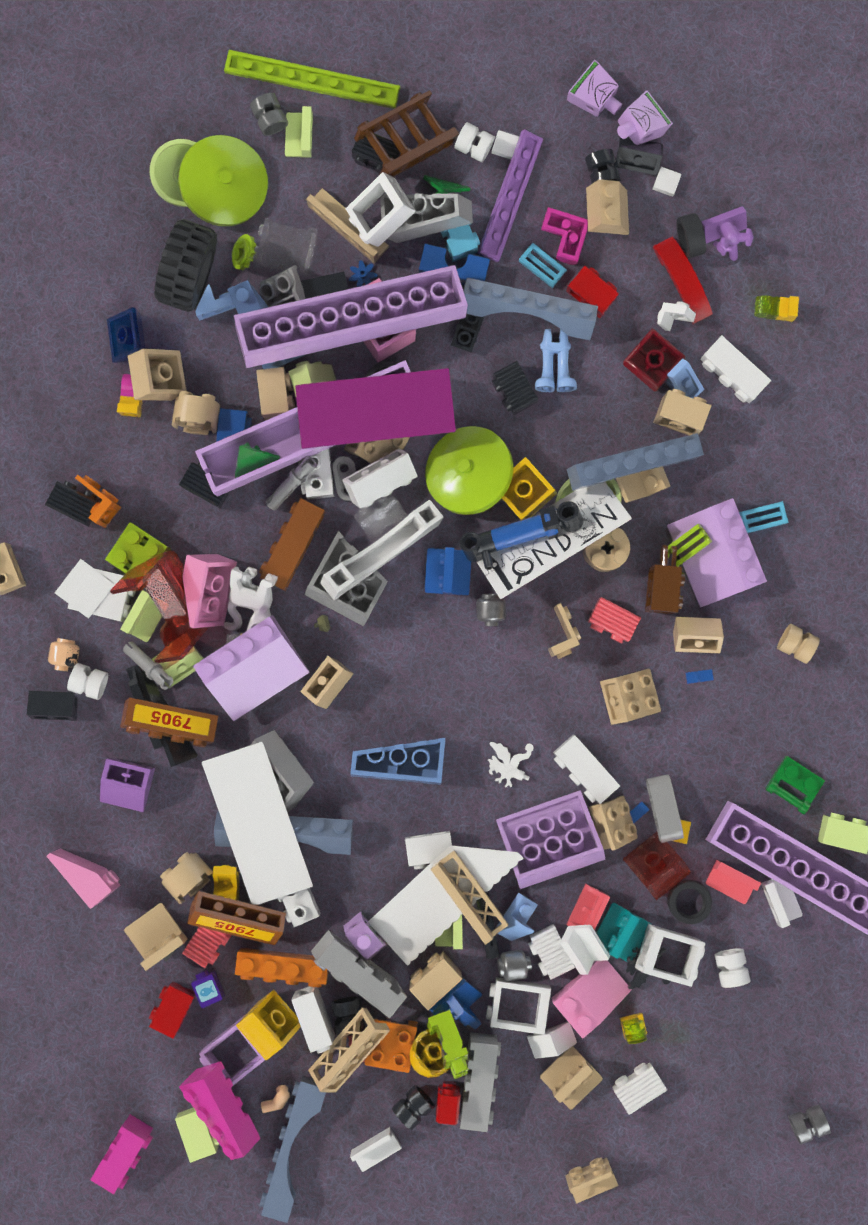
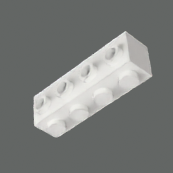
[298,448,335,500]
[278,888,321,927]

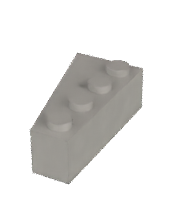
[380,193,473,243]
[311,930,407,1018]
[460,1032,501,1132]

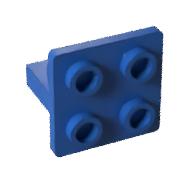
[425,547,471,595]
[430,979,482,1029]

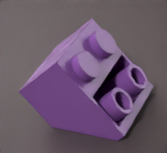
[100,758,155,812]

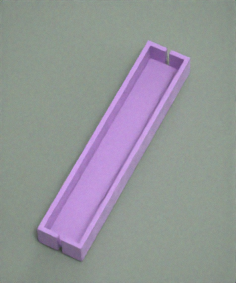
[195,360,410,496]

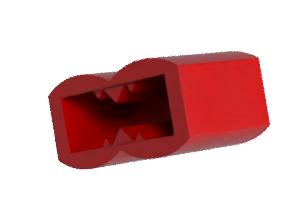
[435,1081,461,1125]

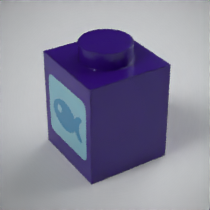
[191,969,225,1008]

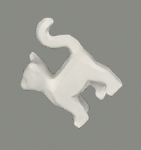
[224,567,278,631]

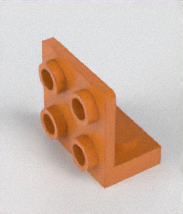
[75,474,122,528]
[364,1019,417,1073]

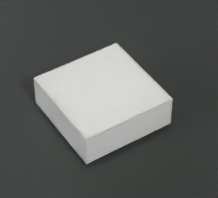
[491,130,519,159]
[653,167,681,197]

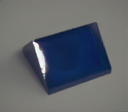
[107,307,146,363]

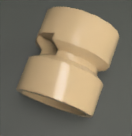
[777,624,820,664]

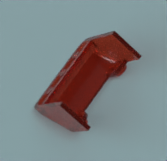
[110,551,209,663]

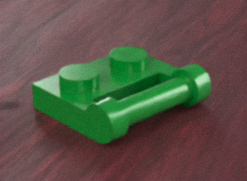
[765,756,825,815]

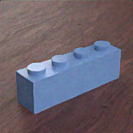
[227,280,304,369]

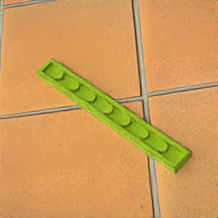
[224,50,400,109]

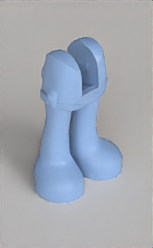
[535,329,577,392]

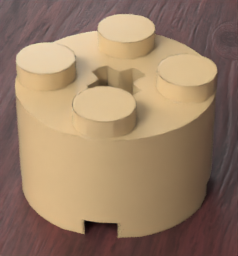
[172,391,220,435]
[583,528,630,572]
[160,852,213,904]

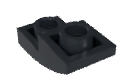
[451,314,485,353]

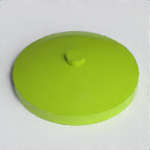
[178,135,268,226]
[425,426,513,515]

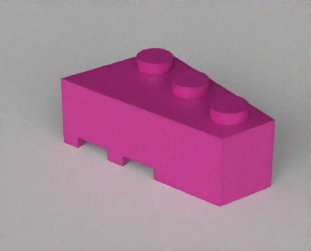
[91,1114,153,1194]

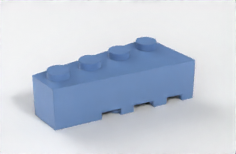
[351,738,445,785]

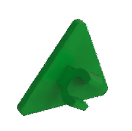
[423,175,471,194]
[235,442,280,478]

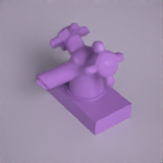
[701,206,754,261]

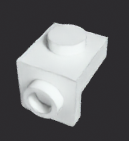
[657,302,696,331]

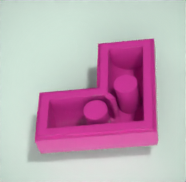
[541,207,588,265]

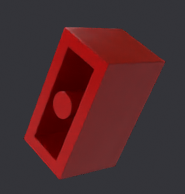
[566,266,619,319]
[149,981,196,1039]

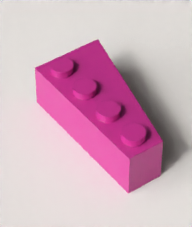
[179,1061,261,1160]

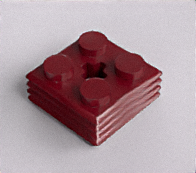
[623,329,685,392]

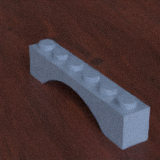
[464,278,598,341]
[566,433,704,491]
[214,812,353,855]
[259,1076,326,1223]

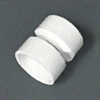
[454,122,495,163]
[67,663,108,700]
[715,948,750,988]

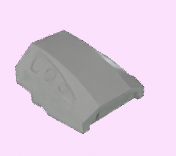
[259,265,305,307]

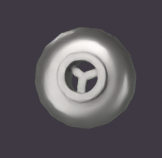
[476,594,506,626]
[497,950,532,981]

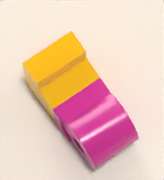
[117,374,142,417]

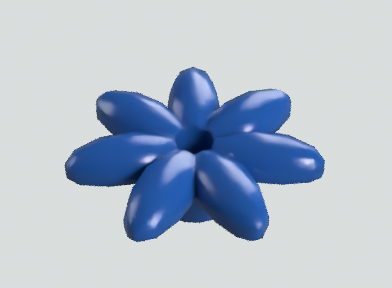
[349,260,378,287]

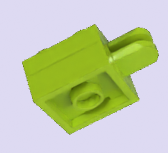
[105,522,178,586]

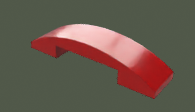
[653,236,713,324]

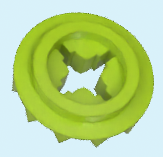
[232,234,256,270]

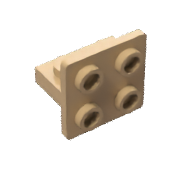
[589,796,638,850]
[540,1046,603,1110]

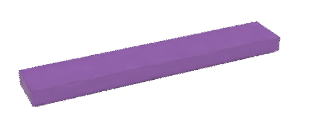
[477,129,543,262]

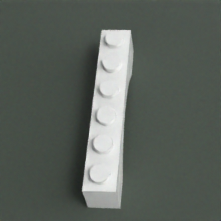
[320,500,443,601]

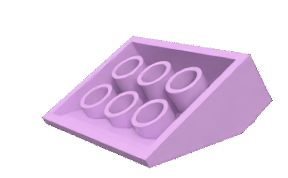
[667,498,767,608]
[193,615,310,721]
[496,790,605,889]

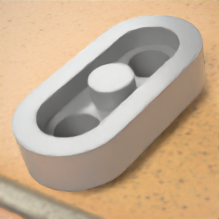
[333,456,356,501]

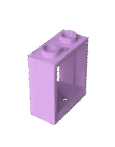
[199,1015,265,1085]

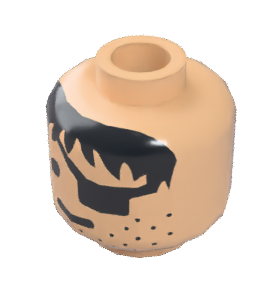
[48,638,80,672]

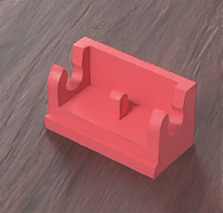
[566,884,610,931]

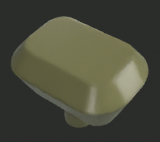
[314,615,330,632]

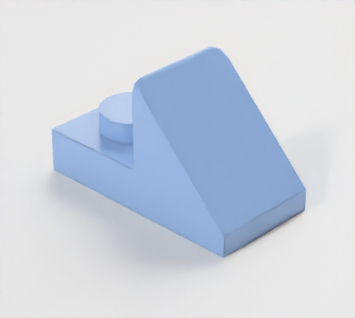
[195,284,236,321]
[665,359,704,398]
[497,893,538,941]

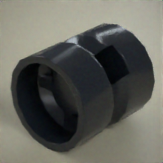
[585,149,621,184]
[331,996,365,1035]
[392,1085,435,1130]

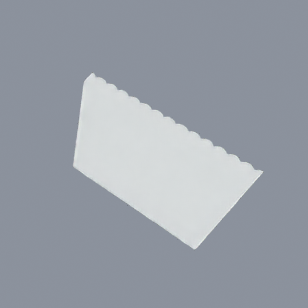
[368,845,524,966]

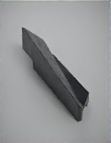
[126,665,198,767]

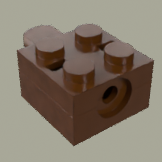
[645,545,685,615]

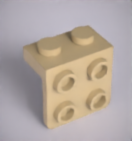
[548,603,581,659]

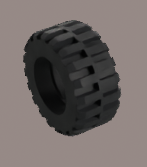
[154,219,217,312]

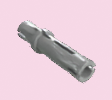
[266,456,317,510]
[123,642,173,690]

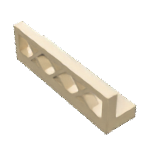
[306,188,389,264]
[430,850,509,945]
[308,1008,390,1092]

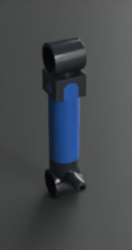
[459,501,584,570]

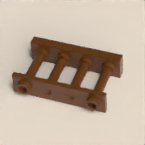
[354,90,459,177]

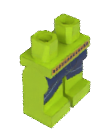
[427,1010,469,1079]

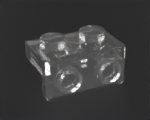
[354,493,407,543]

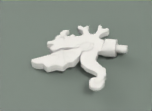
[488,742,533,787]

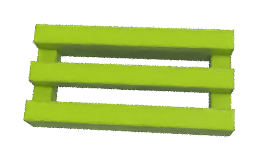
[668,524,712,567]

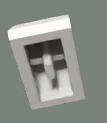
[527,1021,577,1059]

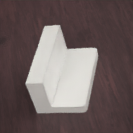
[761,879,802,928]
[560,925,610,975]
[350,1127,402,1172]

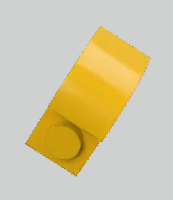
[213,865,239,901]

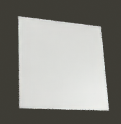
[55,559,115,619]

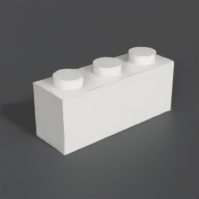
[700,336,771,403]
[342,448,418,508]
[553,735,620,804]

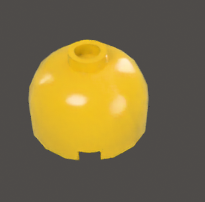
[410,1029,450,1078]

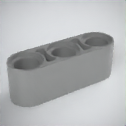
[646,774,684,843]

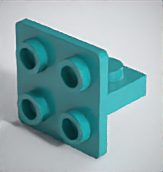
[596,902,652,962]

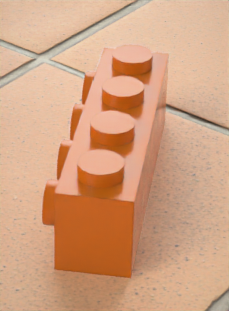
[235,948,329,988]

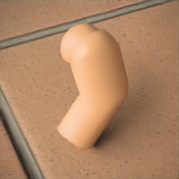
[261,1085,290,1113]

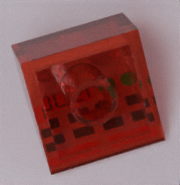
[623,832,691,901]

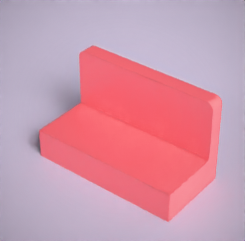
[706,860,761,904]

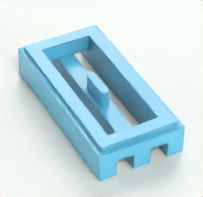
[519,243,567,288]
[739,501,789,533]

